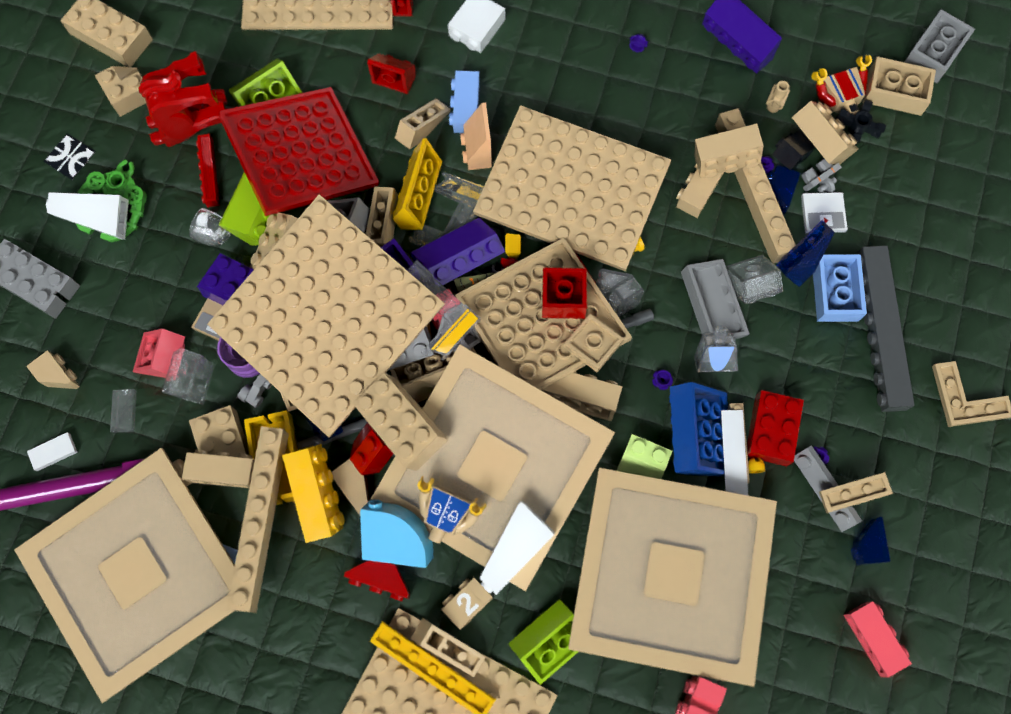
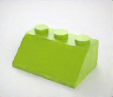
[229,59,302,107]
[219,172,270,246]
[508,599,579,685]

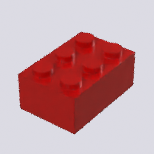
[747,390,804,467]

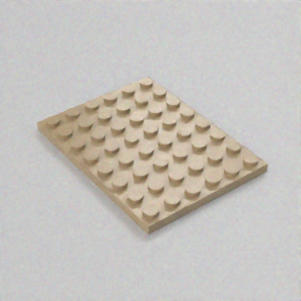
[473,105,671,272]

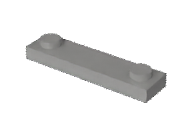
[794,445,862,532]

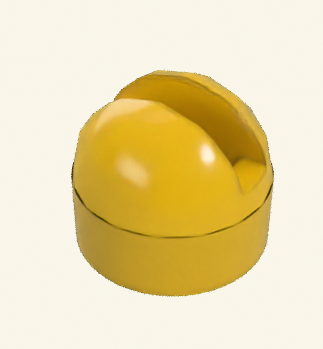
[748,457,765,474]

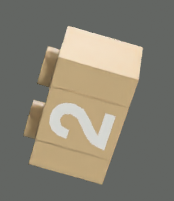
[441,578,493,630]

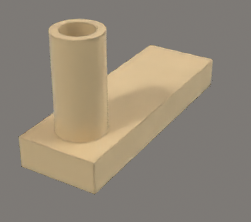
[819,472,893,513]

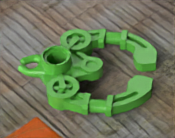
[76,159,147,242]

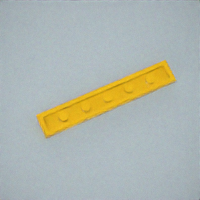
[370,621,496,714]

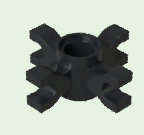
[835,99,886,145]

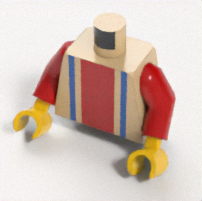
[811,55,872,115]

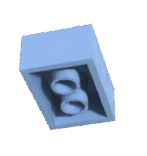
[812,254,867,322]

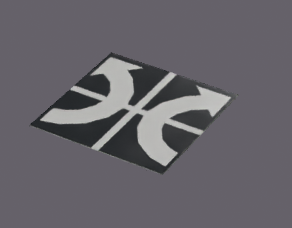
[43,134,96,180]

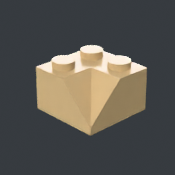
[95,66,146,117]

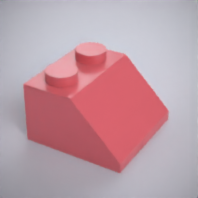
[133,329,185,378]

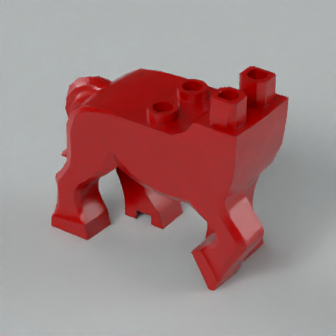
[138,51,228,147]

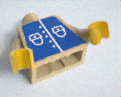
[418,476,487,544]

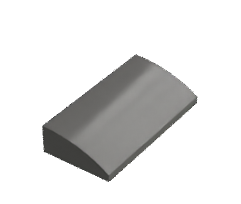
[681,259,749,347]

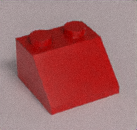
[367,53,416,94]
[350,422,394,475]

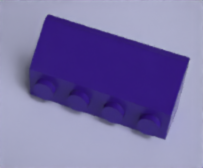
[702,0,782,74]
[410,218,505,290]

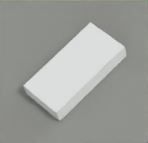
[27,432,78,471]

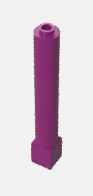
[0,458,146,511]

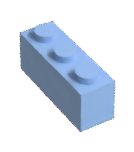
[449,71,479,133]

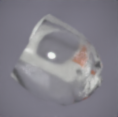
[189,208,231,246]

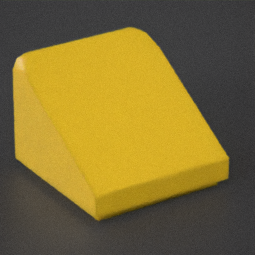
[505,233,521,260]

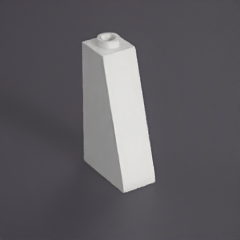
[46,193,129,240]
[480,501,555,594]

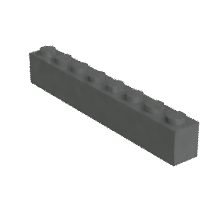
[856,246,915,412]

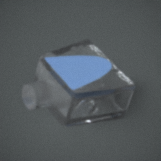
[694,325,738,372]

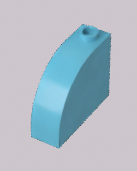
[360,500,433,568]

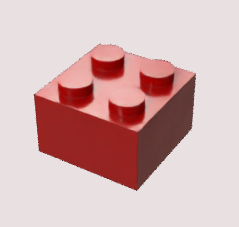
[542,268,587,319]

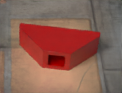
[344,560,410,602]

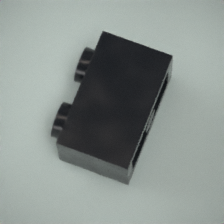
[772,130,816,170]

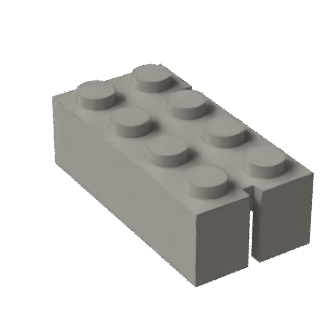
[0,239,80,319]

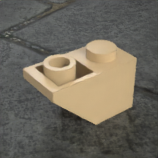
[26,350,80,389]

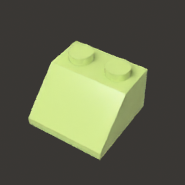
[616,434,672,479]

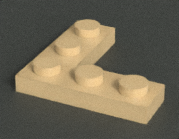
[932,361,1011,427]

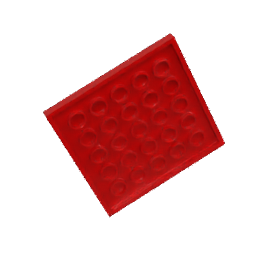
[218,87,379,216]

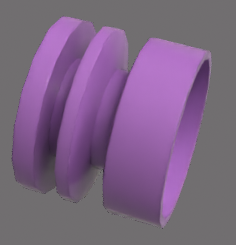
[217,337,260,378]

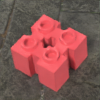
[675,676,727,714]

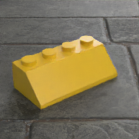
[393,138,442,230]

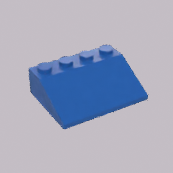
[669,382,728,477]

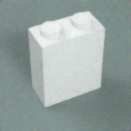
[448,0,505,53]

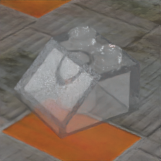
[726,255,783,304]

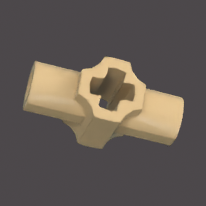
[766,81,790,113]

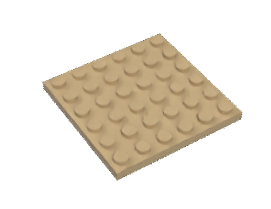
[455,238,632,390]

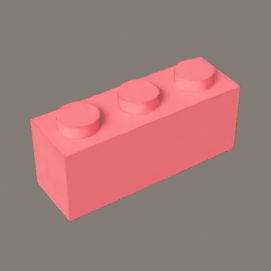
[844,601,911,678]

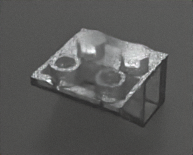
[596,269,644,317]
[162,348,215,405]

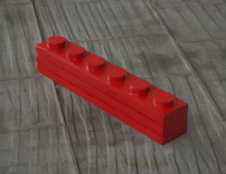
[196,134,220,207]

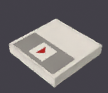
[801,192,848,233]

